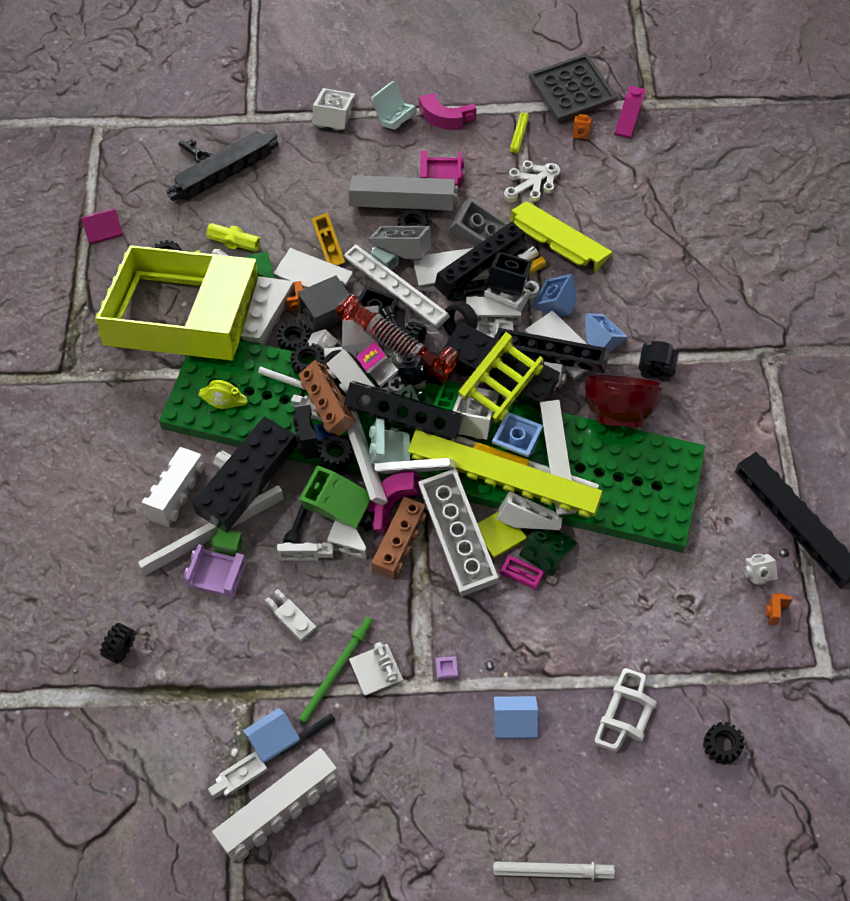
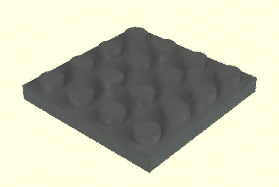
[528,53,617,122]

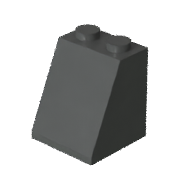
[298,275,355,333]

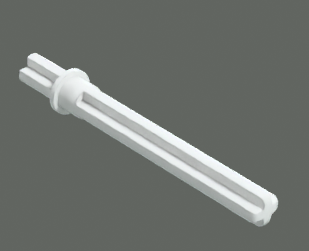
[493,861,615,881]

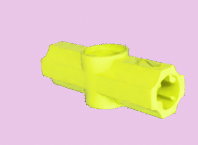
[206,223,261,252]

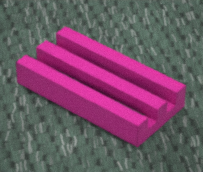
[500,555,545,590]

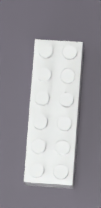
[418,468,499,597]
[212,748,339,863]

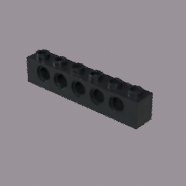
[434,222,525,298]
[495,328,609,373]
[344,381,465,440]

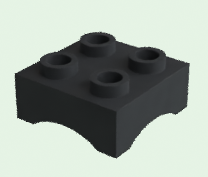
[292,405,319,460]

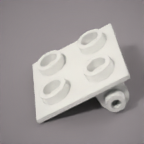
[349,642,403,696]

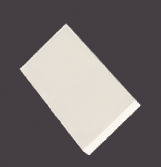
[273,248,353,288]
[413,248,489,289]
[525,311,588,381]

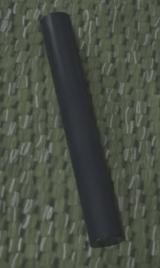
[280,713,335,756]

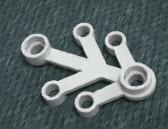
[504,161,560,203]

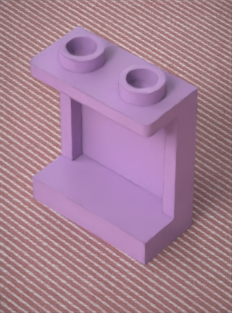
[184,544,246,598]

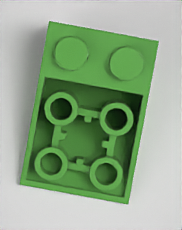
[299,465,371,529]

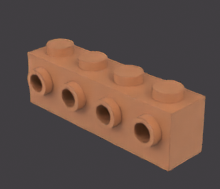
[299,360,356,436]
[371,497,428,579]

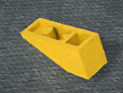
[311,213,346,266]

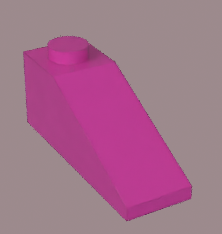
[614,86,646,139]

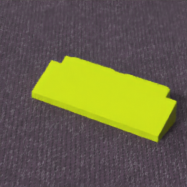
[510,201,612,273]

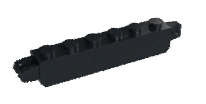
[166,130,279,201]

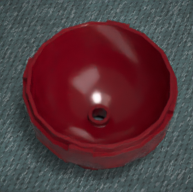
[585,375,662,427]

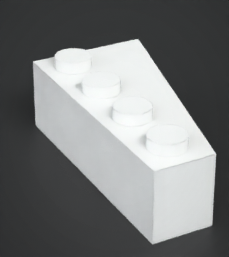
[241,276,295,345]
[142,447,205,527]

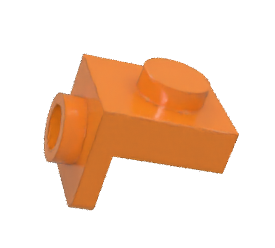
[572,114,592,139]
[286,281,305,311]
[765,593,793,626]

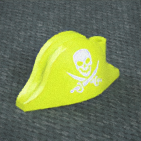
[199,380,248,409]

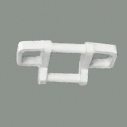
[595,668,657,752]

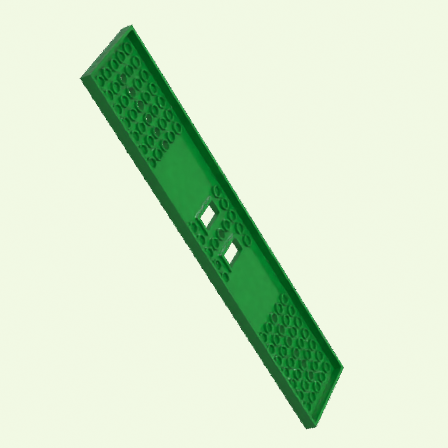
[159,340,706,553]

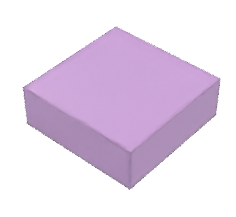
[435,656,458,680]

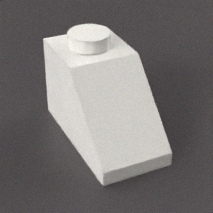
[327,521,367,559]

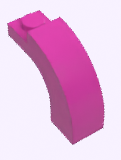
[419,93,477,130]
[368,470,421,535]

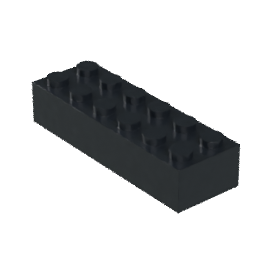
[441,321,560,412]
[192,416,298,533]

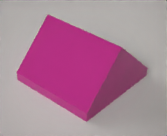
[81,208,124,245]

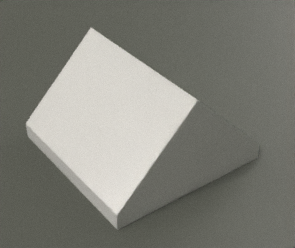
[484,287,531,312]

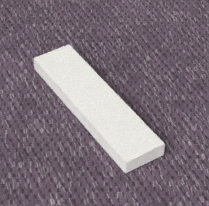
[375,458,456,474]

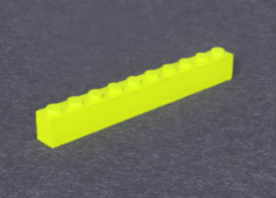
[408,430,603,518]

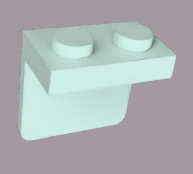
[371,81,417,129]
[369,419,410,465]

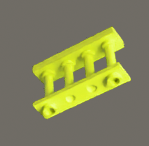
[458,332,544,424]

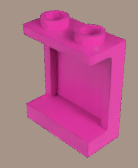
[420,151,465,188]

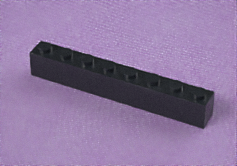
[735,452,850,589]

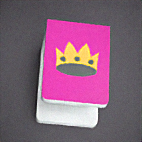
[356,341,397,387]

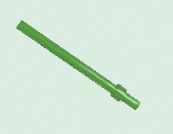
[299,617,373,724]

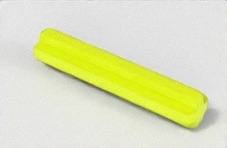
[510,112,529,154]

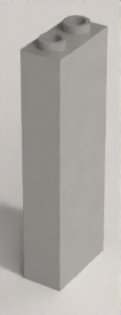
[349,175,458,210]

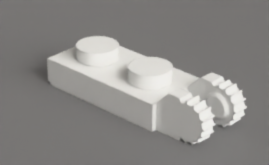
[265,589,317,642]

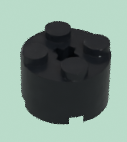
[638,341,679,381]

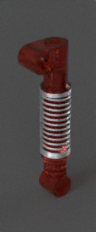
[336,295,459,384]

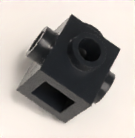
[397,356,426,385]

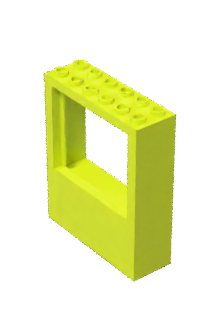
[95,245,258,361]

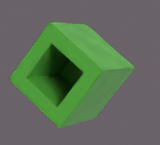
[211,528,244,557]

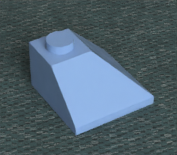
[585,313,628,353]

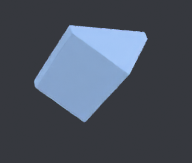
[492,412,543,457]
[494,696,538,739]
[243,708,300,763]

